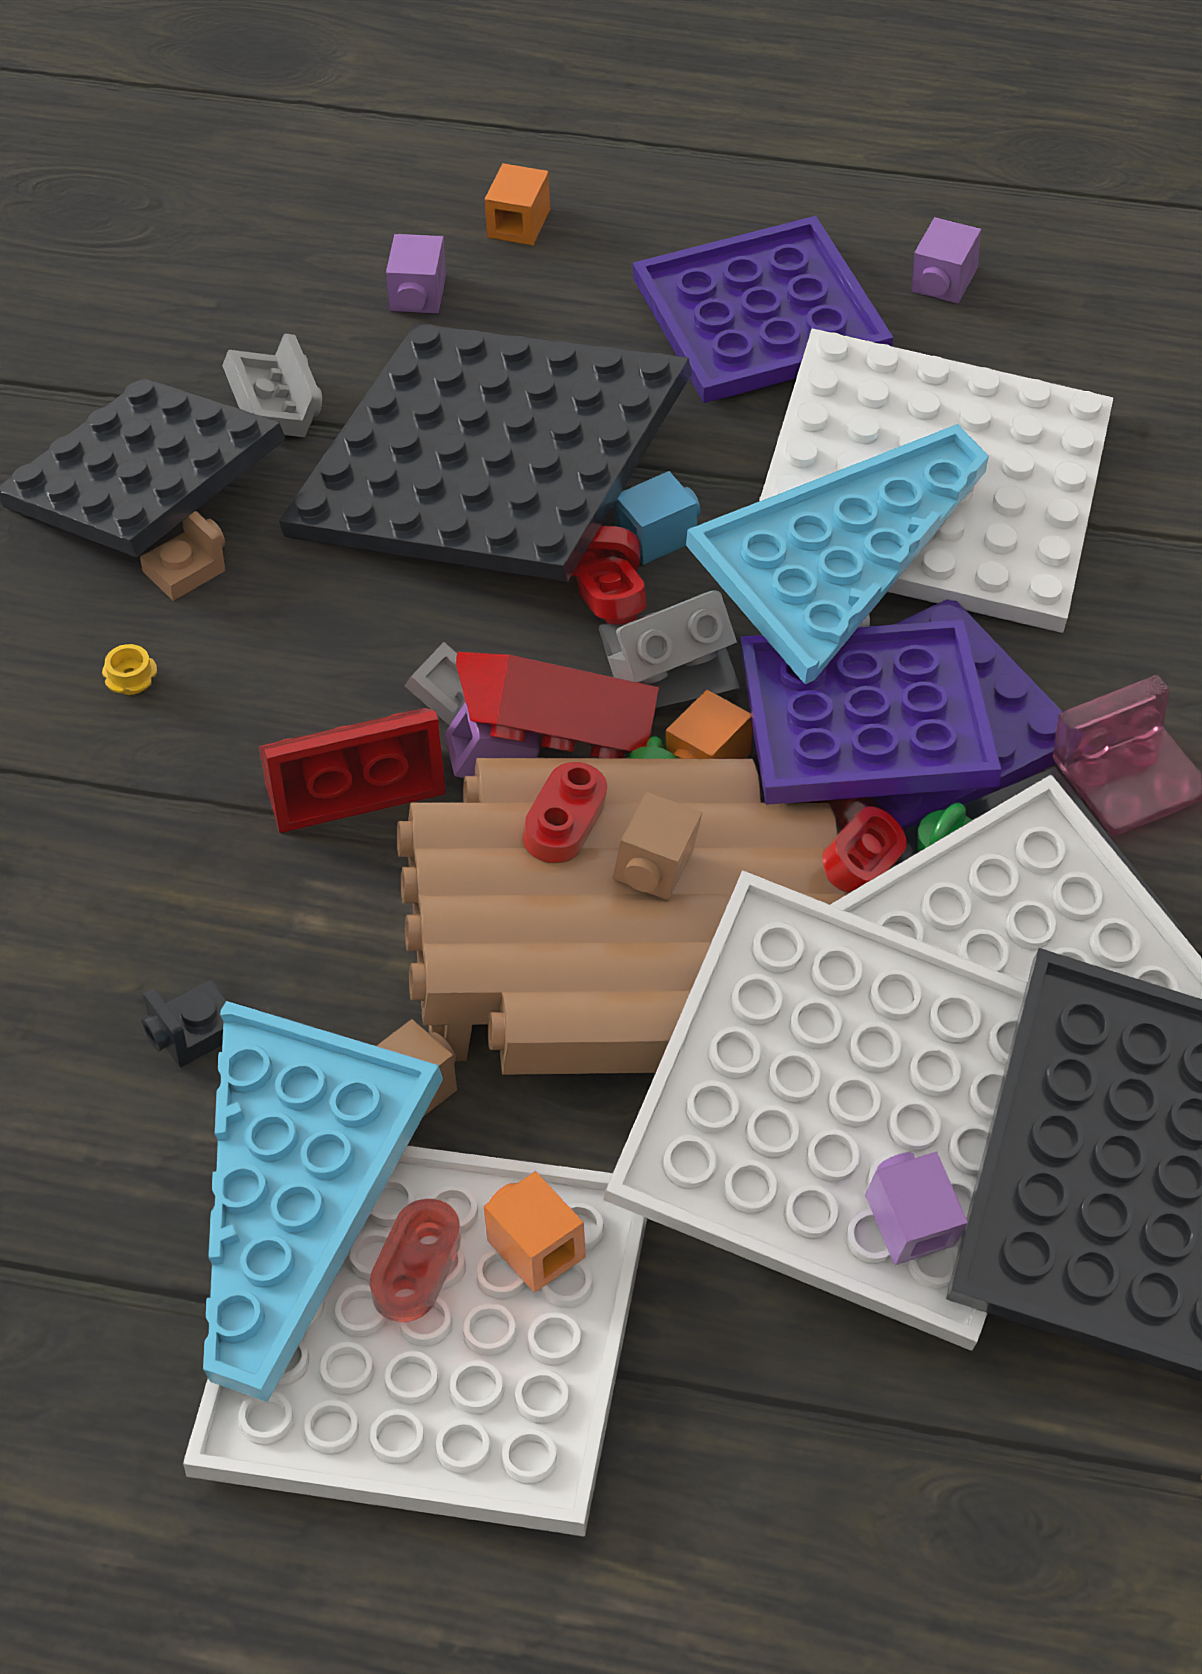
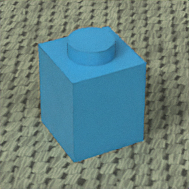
[615,471,701,565]

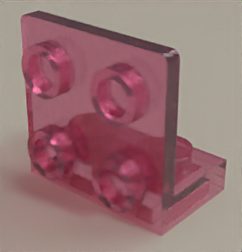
[1053,674,1202,836]

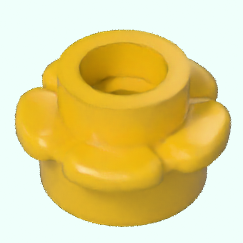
[102,644,157,695]

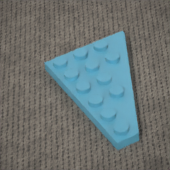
[686,424,989,684]
[203,1001,443,1402]

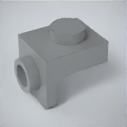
[405,642,466,725]

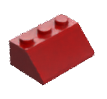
[456,652,659,759]
[259,708,446,833]

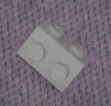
[222,334,322,437]
[607,590,737,685]

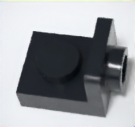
[141,980,226,1068]

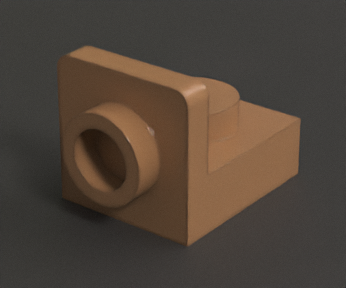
[140,511,226,601]

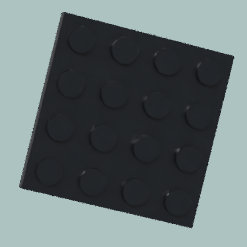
[0,378,286,557]

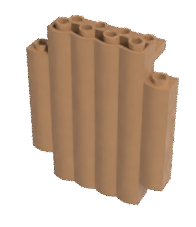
[397,758,848,1075]

